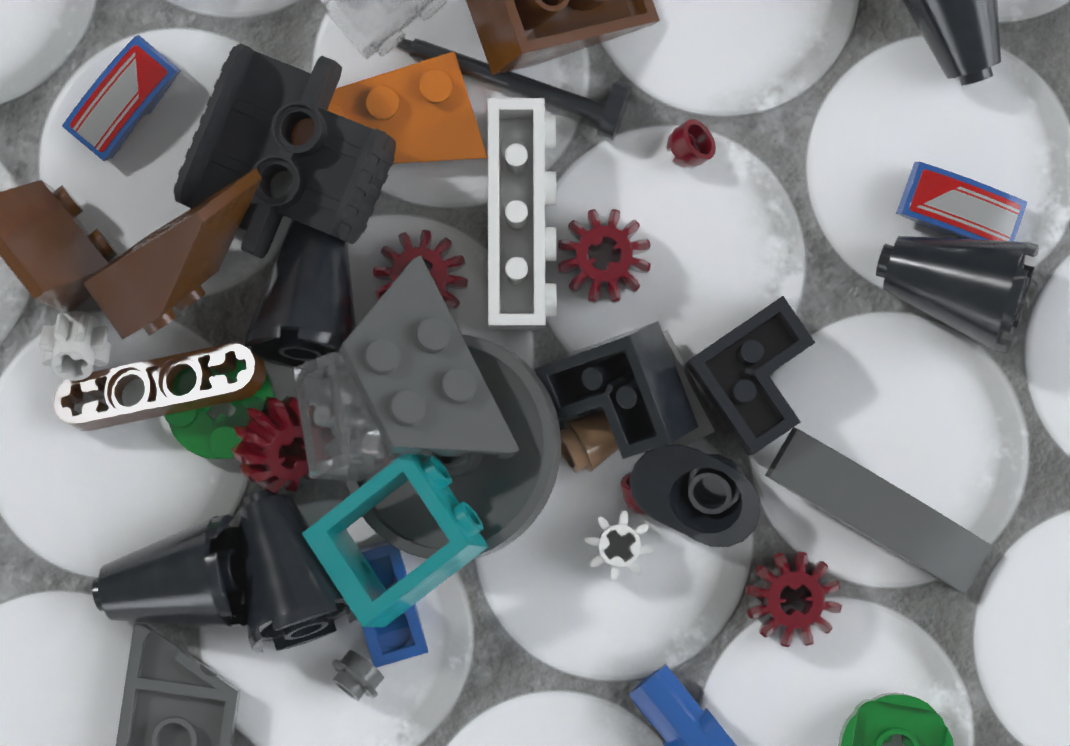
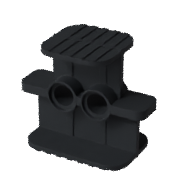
[173,43,396,259]

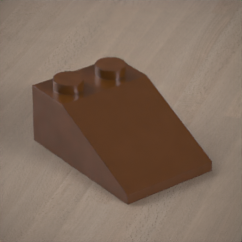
[466,0,660,75]
[83,168,262,340]
[0,180,118,313]

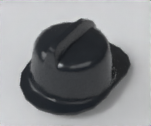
[630,444,761,547]

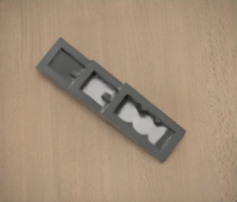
[765,427,993,594]

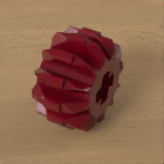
[557,209,651,304]
[373,230,468,310]
[231,396,331,493]
[745,551,842,647]

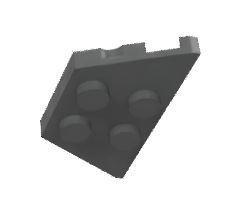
[339,256,519,459]
[116,623,241,746]

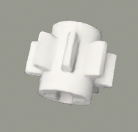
[39,311,111,381]
[584,511,655,581]

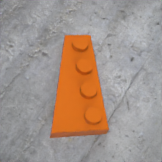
[291,51,488,164]

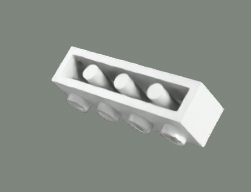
[488,98,557,330]

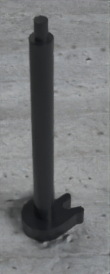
[395,37,632,141]

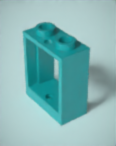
[302,453,489,627]

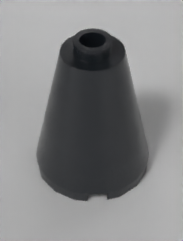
[902,0,1001,86]
[245,220,356,371]
[876,236,1039,354]
[237,490,357,652]
[92,514,247,628]

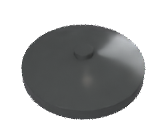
[342,334,561,559]

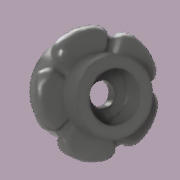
[332,650,384,701]

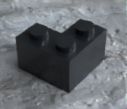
[685,296,816,456]
[535,321,699,459]

